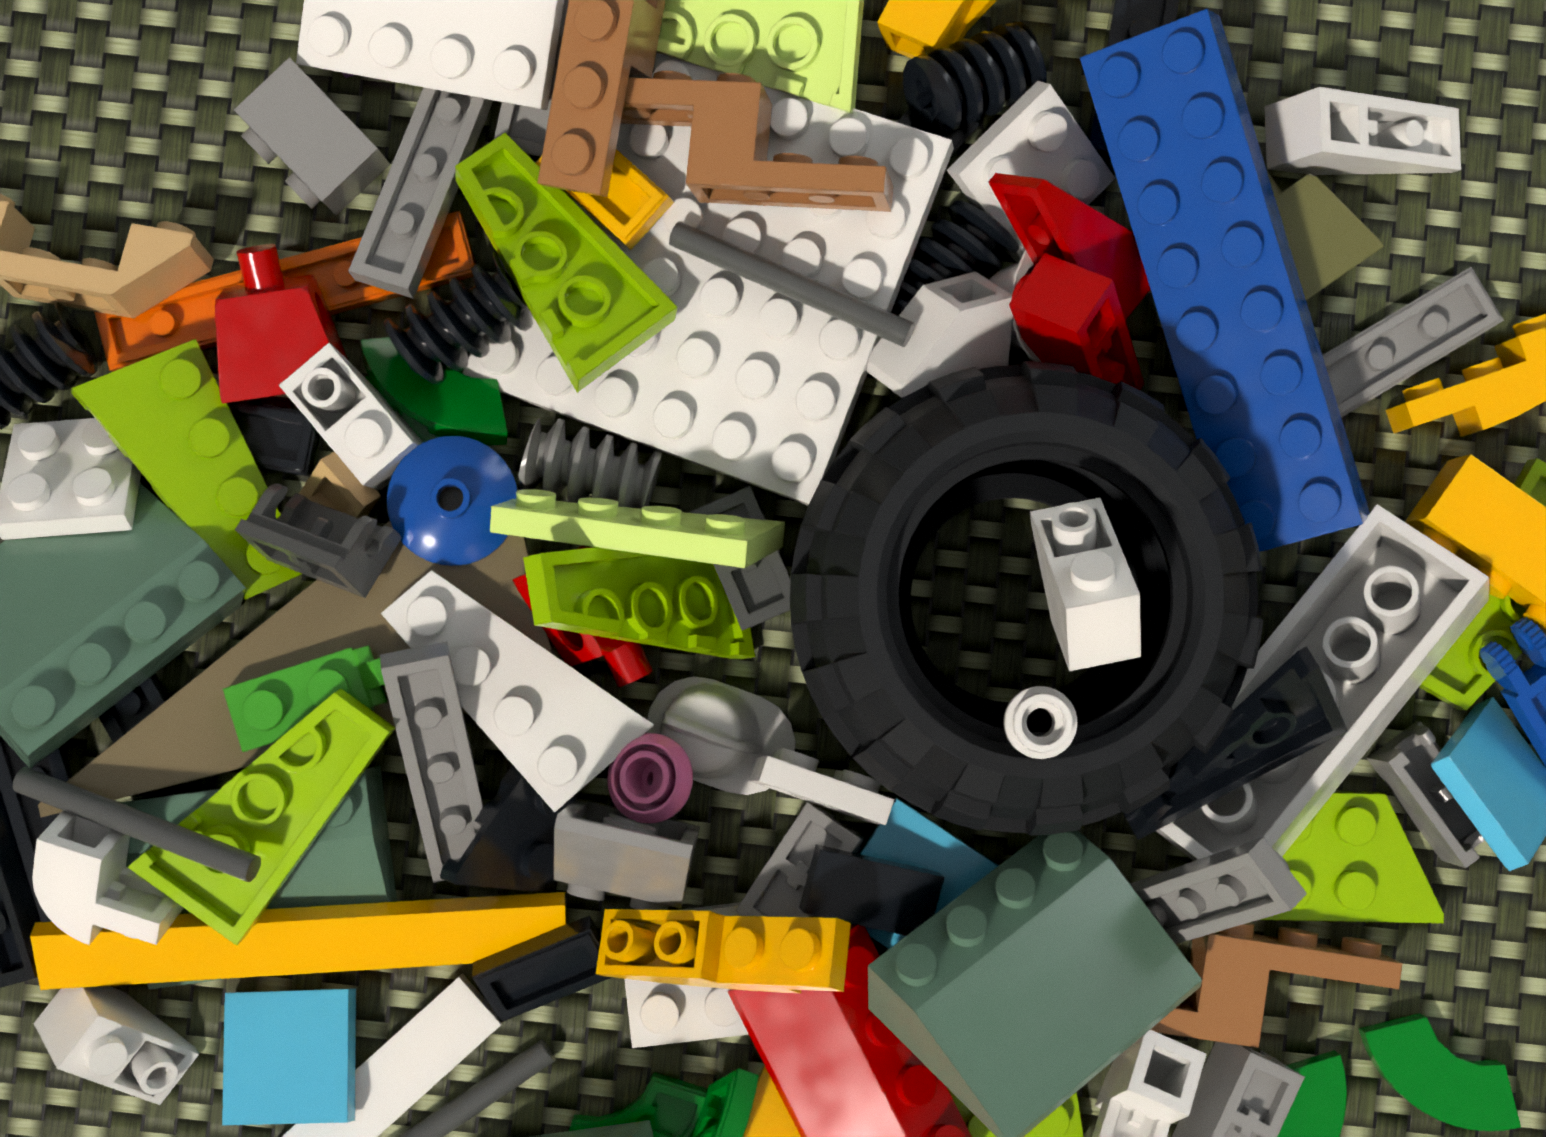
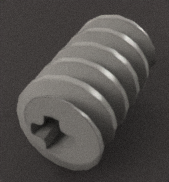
[518,418,662,509]

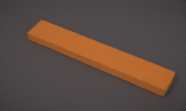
[94,211,476,372]

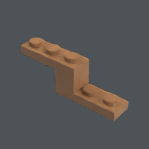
[537,0,666,198]
[621,71,894,212]
[1150,923,1403,1048]

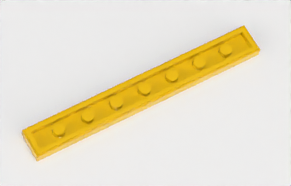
[30,892,566,990]

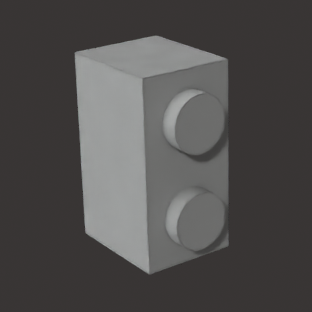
[234,57,390,215]

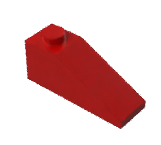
[988,173,1150,320]
[1009,253,1144,390]

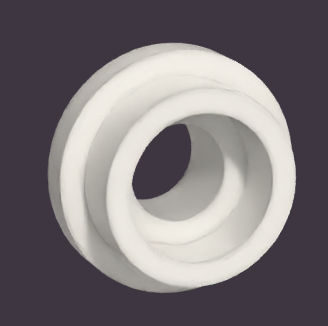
[1004,686,1077,759]

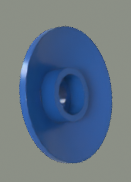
[387,436,517,566]

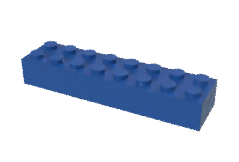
[1080,9,1370,552]

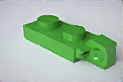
[223,645,387,752]

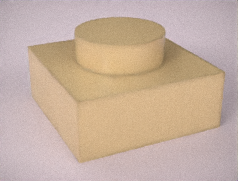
[299,452,381,518]

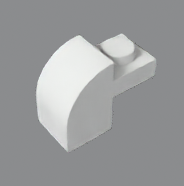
[32,811,184,945]
[1092,1030,1207,1137]

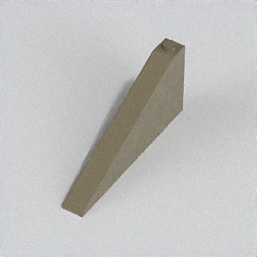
[38,487,554,817]

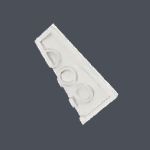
[296,0,564,110]
[381,570,654,812]

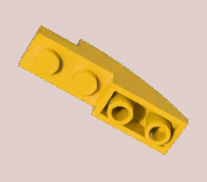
[1385,314,1546,437]
[596,909,851,993]

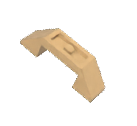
[0,194,214,318]

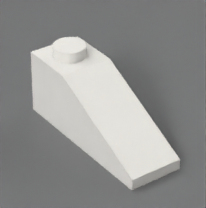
[1265,87,1461,175]

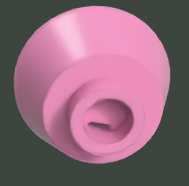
[607,733,693,824]

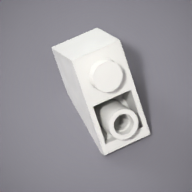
[866,271,1013,398]
[279,343,423,490]
[1030,498,1141,671]
[34,986,199,1105]

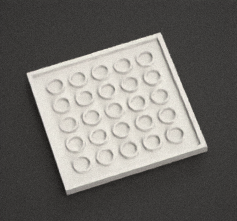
[463,53,954,505]

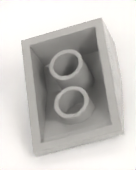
[554,798,701,910]

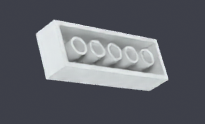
[1156,504,1489,861]

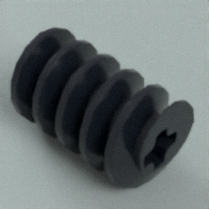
[903,21,1047,133]
[892,201,1019,316]
[383,252,533,385]
[0,301,98,430]

